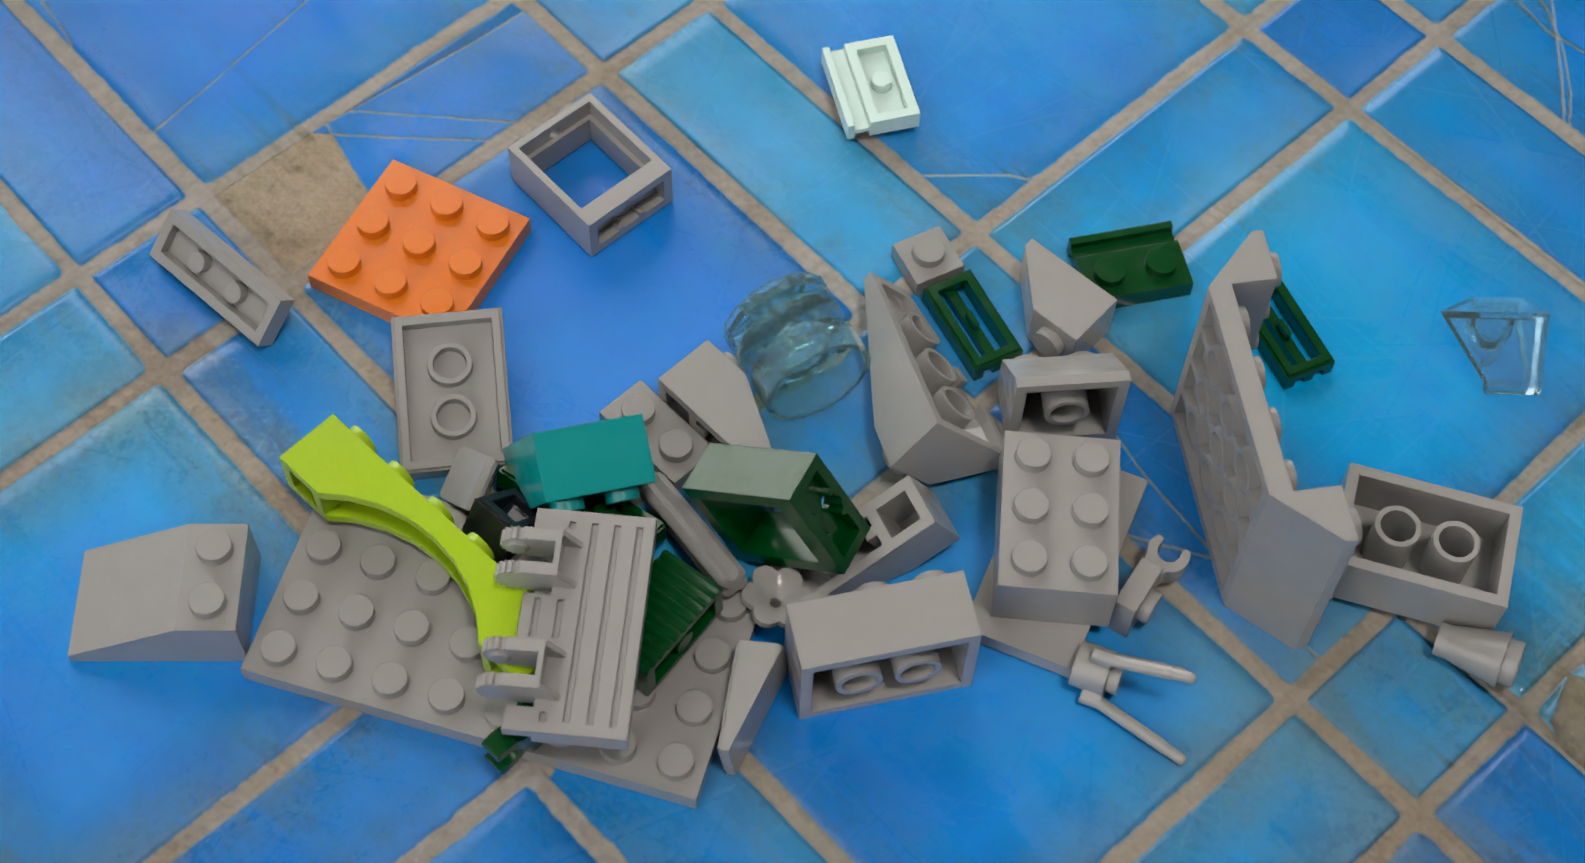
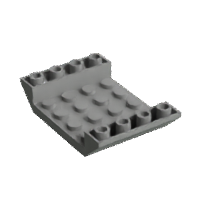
[1170,230,1362,650]

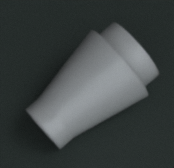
[1432,622,1527,688]

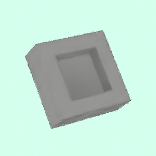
[891,226,965,296]

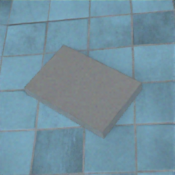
[390,308,513,480]

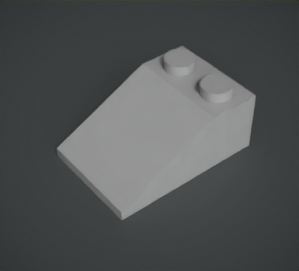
[68,524,261,661]

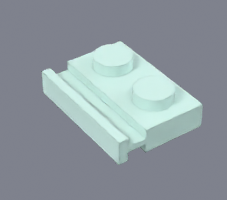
[821,35,920,140]

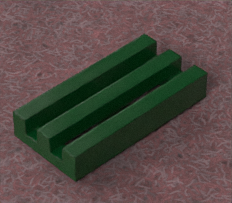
[922,269,1023,381]
[1257,280,1335,390]

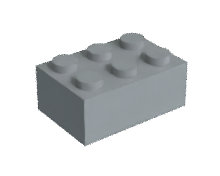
[991,430,1121,627]
[1333,462,1523,630]
[784,570,982,719]

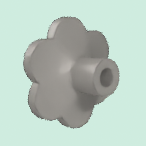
[740,565,813,629]

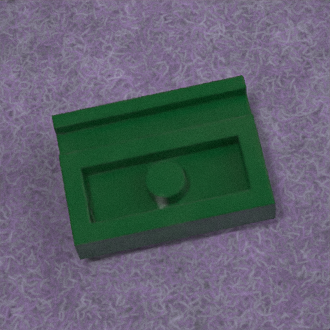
[1067,221,1194,308]

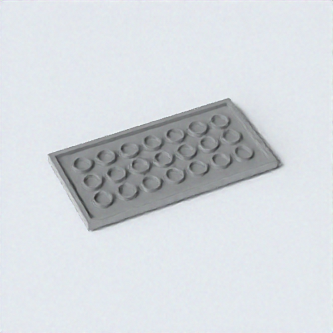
[240,495,758,809]

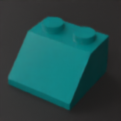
[503,413,657,511]

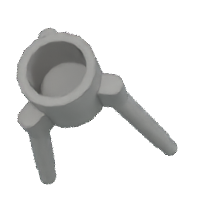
[1069,640,1197,765]

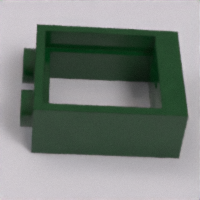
[682,443,870,575]

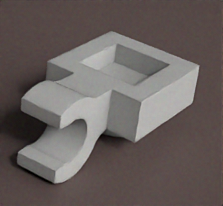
[1108,534,1191,638]

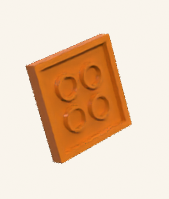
[308,159,532,323]

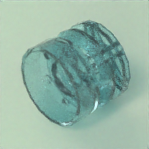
[724,272,871,421]

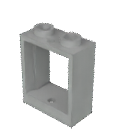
[508,93,673,257]

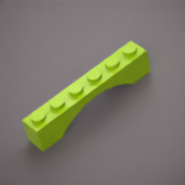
[279,414,536,675]

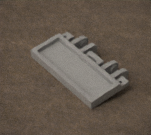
[475,508,657,750]

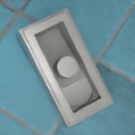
[717,640,788,775]

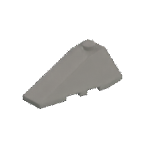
[864,272,1003,485]

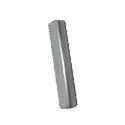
[639,472,747,597]

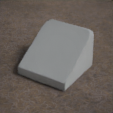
[440,447,500,511]

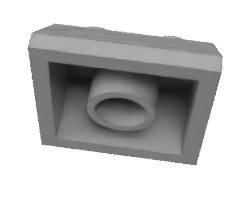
[997,351,1131,439]

